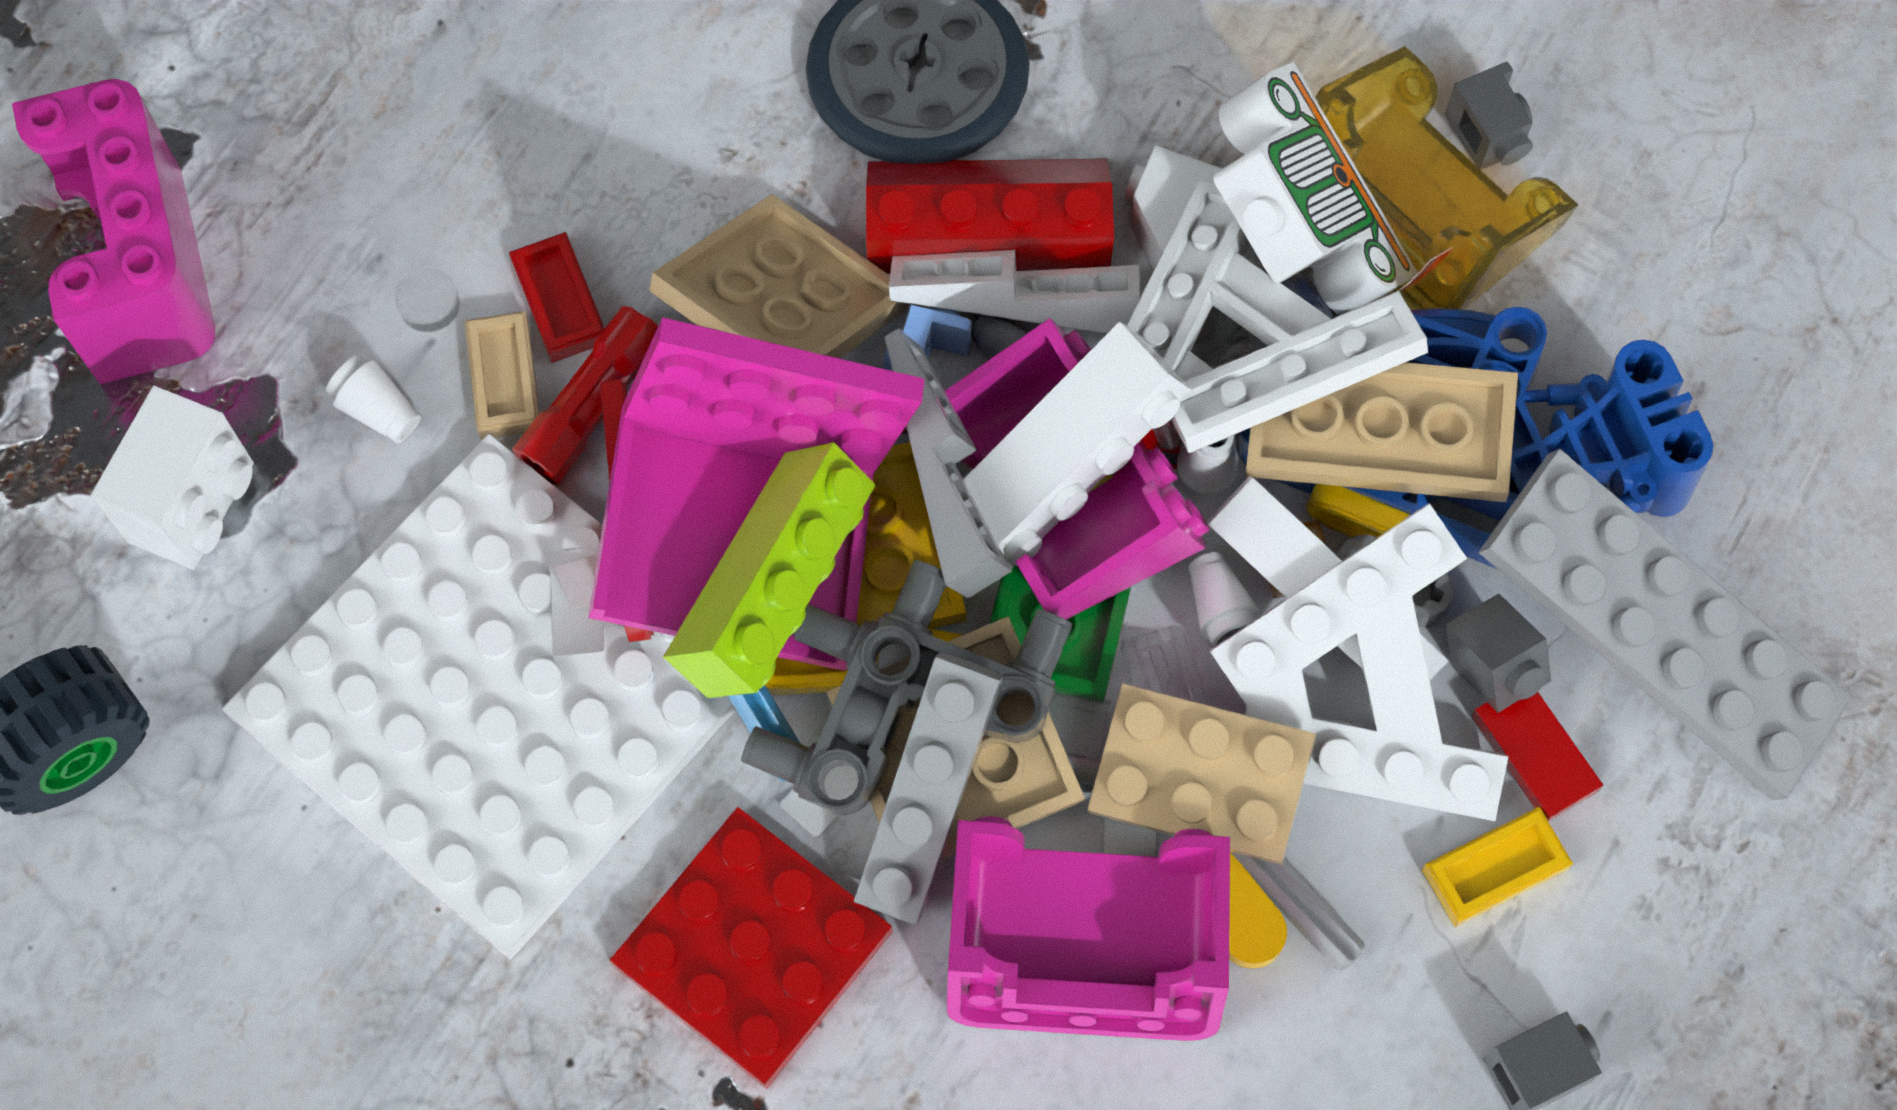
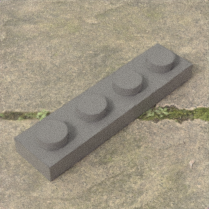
[854,651,1004,926]

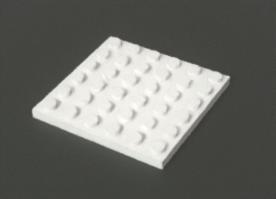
[222,434,736,961]

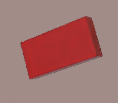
[509,232,605,363]
[1471,692,1604,822]

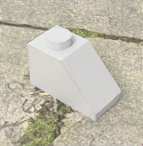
[1125,145,1223,270]

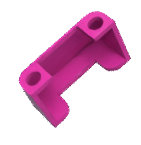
[945,318,1210,620]

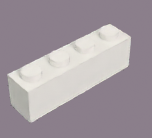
[963,321,1191,569]

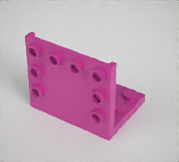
[588,317,925,671]

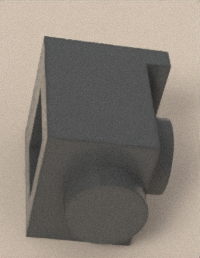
[1445,61,1533,171]

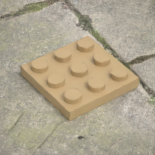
[649,194,909,359]
[827,616,1085,860]

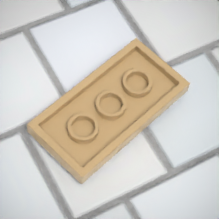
[1246,349,1518,502]

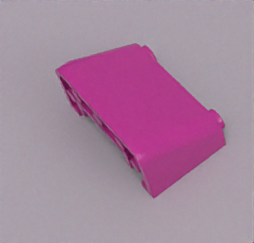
[947,816,1230,1041]

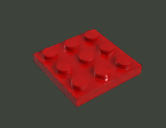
[609,807,893,1090]

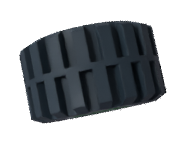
[0,645,150,815]

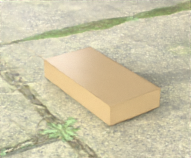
[465,311,540,440]

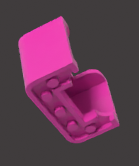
[12,79,215,384]

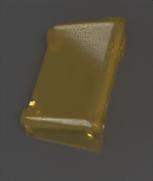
[1315,46,1579,310]

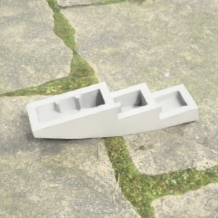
[1206,476,1449,681]

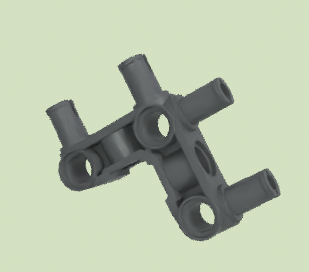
[741,560,1072,815]

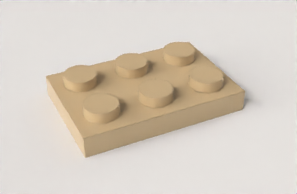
[1087,683,1316,865]

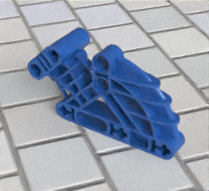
[1238,307,1714,569]

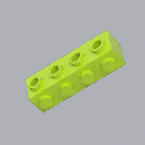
[663,442,875,698]

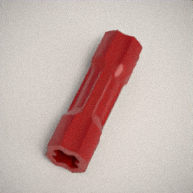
[512,306,658,485]

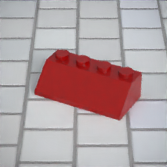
[866,158,1114,274]

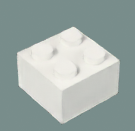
[90,385,254,570]

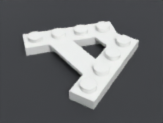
[1127,180,1428,453]
[1210,504,1508,821]

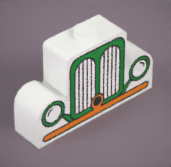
[1213,62,1418,315]

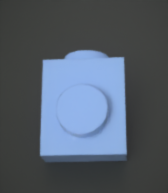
[883,305,971,371]

